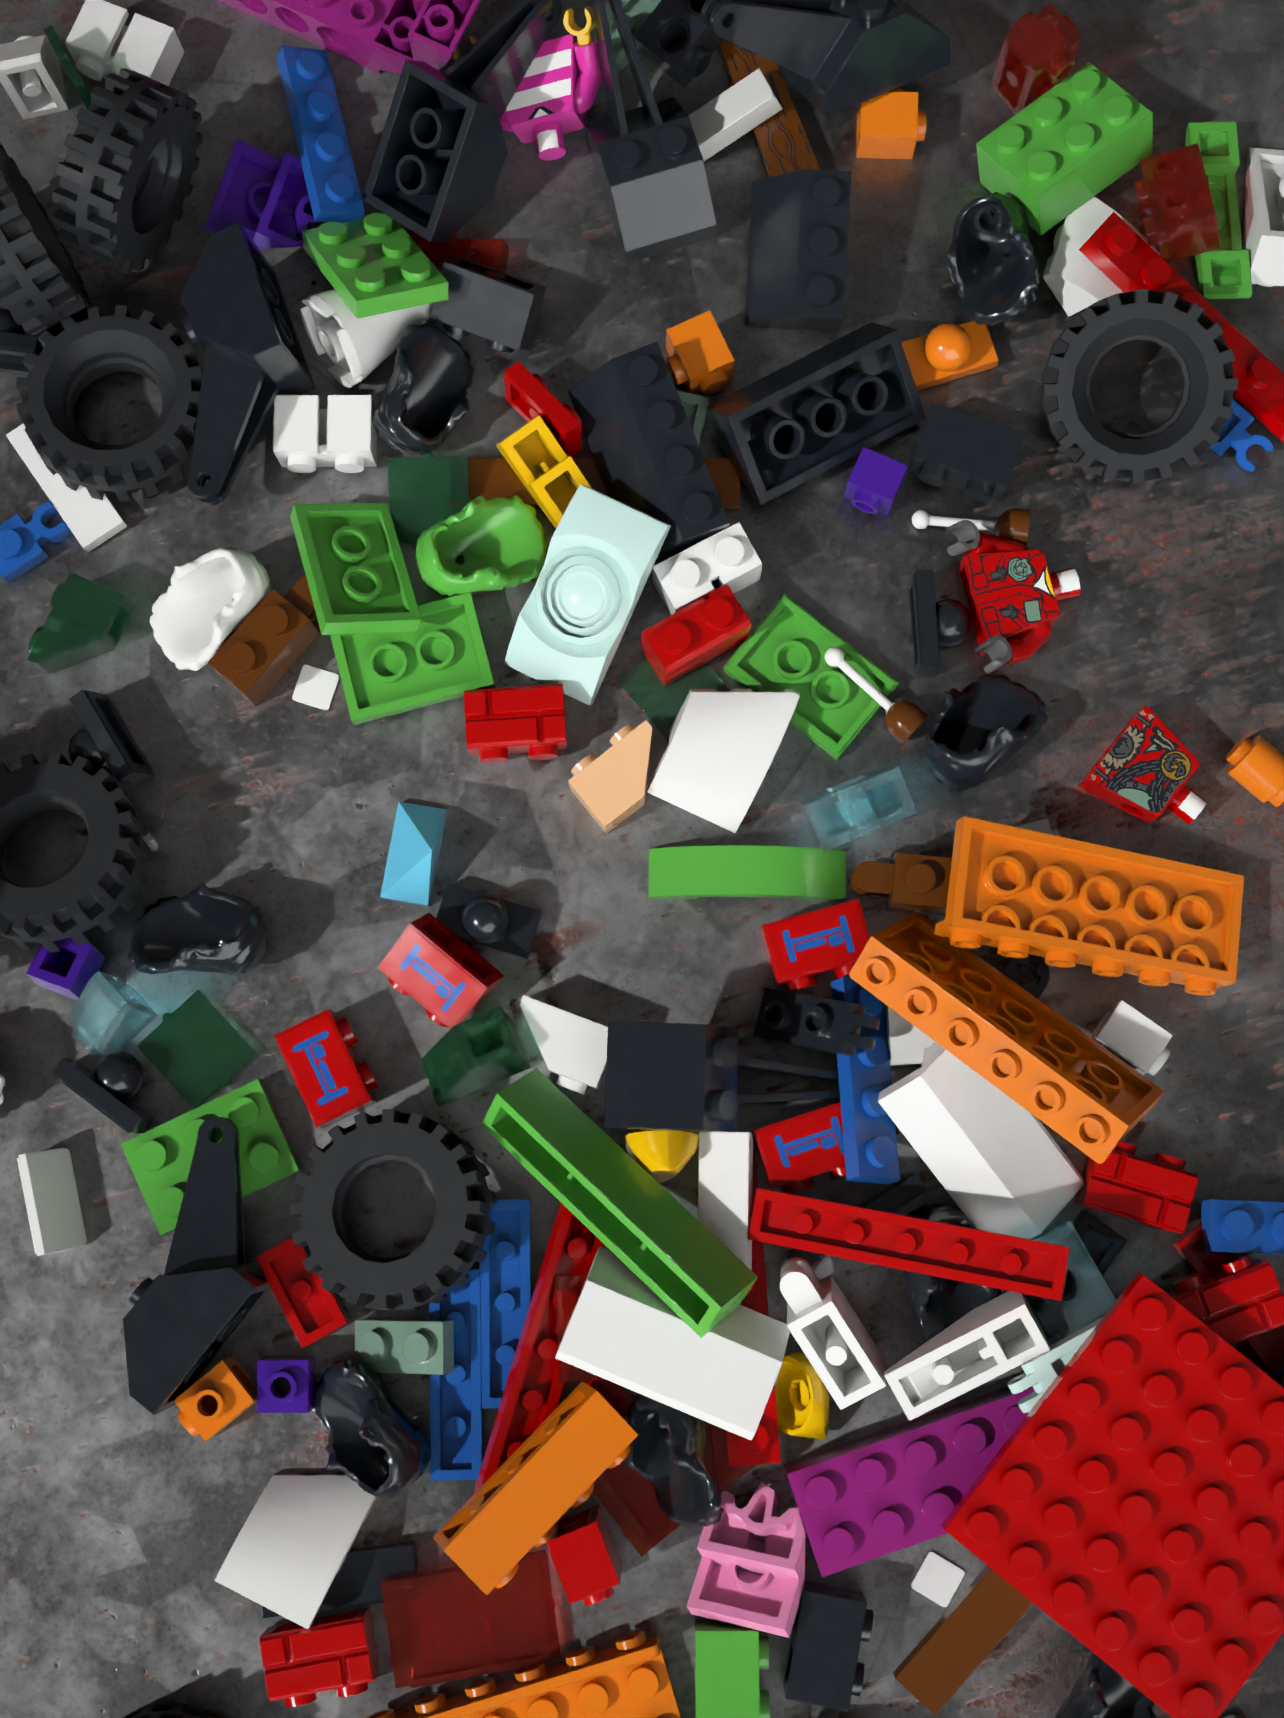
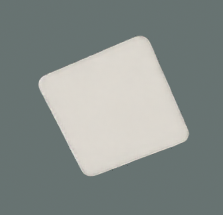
[292,665,339,710]
[911,1552,965,1607]

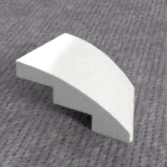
[1043,196,1164,344]
[647,689,800,833]
[214,1473,377,1629]

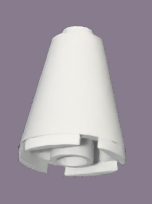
[300,289,433,388]

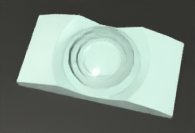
[504,484,671,706]

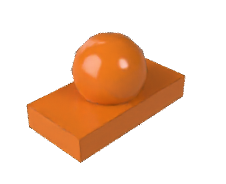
[901,321,999,391]

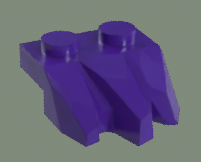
[204,139,326,249]

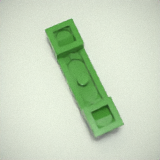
[1185,121,1253,299]
[648,845,846,901]

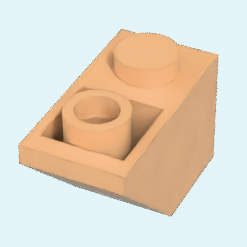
[568,720,653,834]

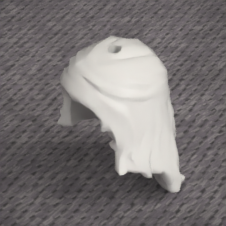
[149,546,272,671]

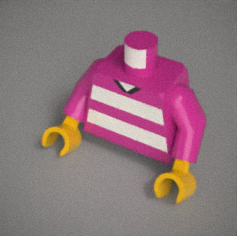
[453,6,603,161]

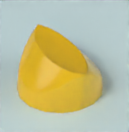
[624,1130,699,1183]
[775,1350,830,1440]

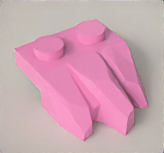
[686,1481,806,1638]

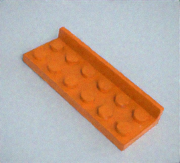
[934,816,1244,995]
[849,911,1165,1164]
[366,1630,682,1718]

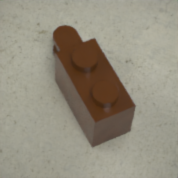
[208,575,319,706]
[850,852,952,915]

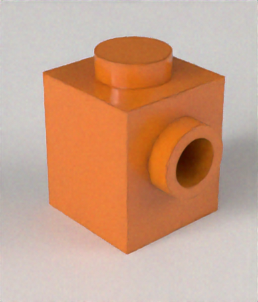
[856,88,926,159]
[666,310,735,395]
[174,1355,257,1442]

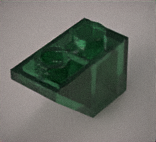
[27,572,135,675]
[421,1006,531,1106]

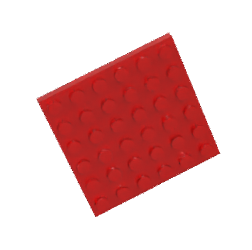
[941,1272,1284,1718]

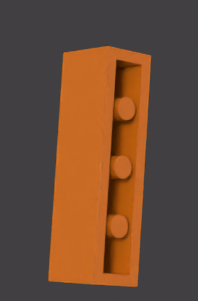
[433,1381,638,1595]

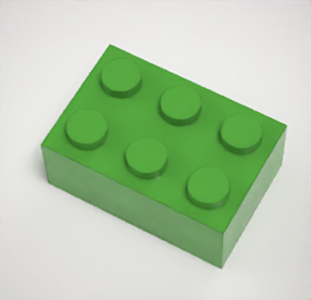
[976,61,1153,235]

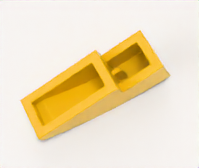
[496,415,592,528]

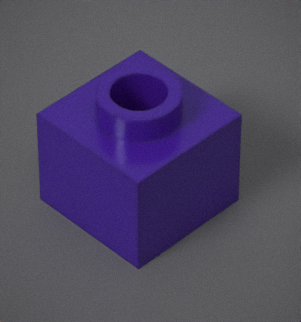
[844,447,908,515]
[26,938,105,1002]
[257,1356,316,1413]

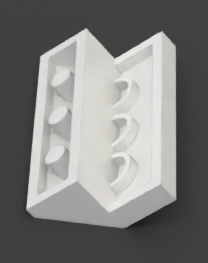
[878,1042,1084,1239]
[555,1246,790,1441]

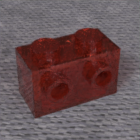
[990,3,1081,115]
[1134,143,1220,262]

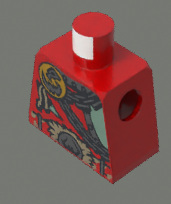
[1078,705,1207,825]

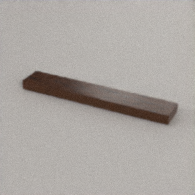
[701,9,820,177]

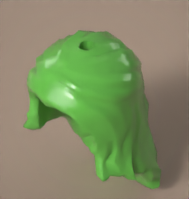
[415,495,549,597]

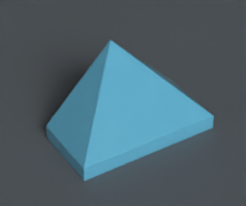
[380,801,447,906]

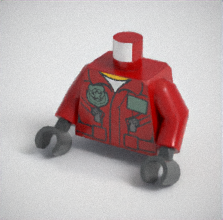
[945,520,1081,673]

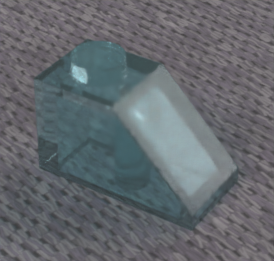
[67,971,158,1055]

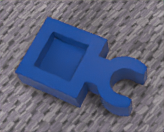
[1209,399,1274,472]
[0,501,72,583]

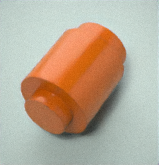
[1225,735,1284,807]

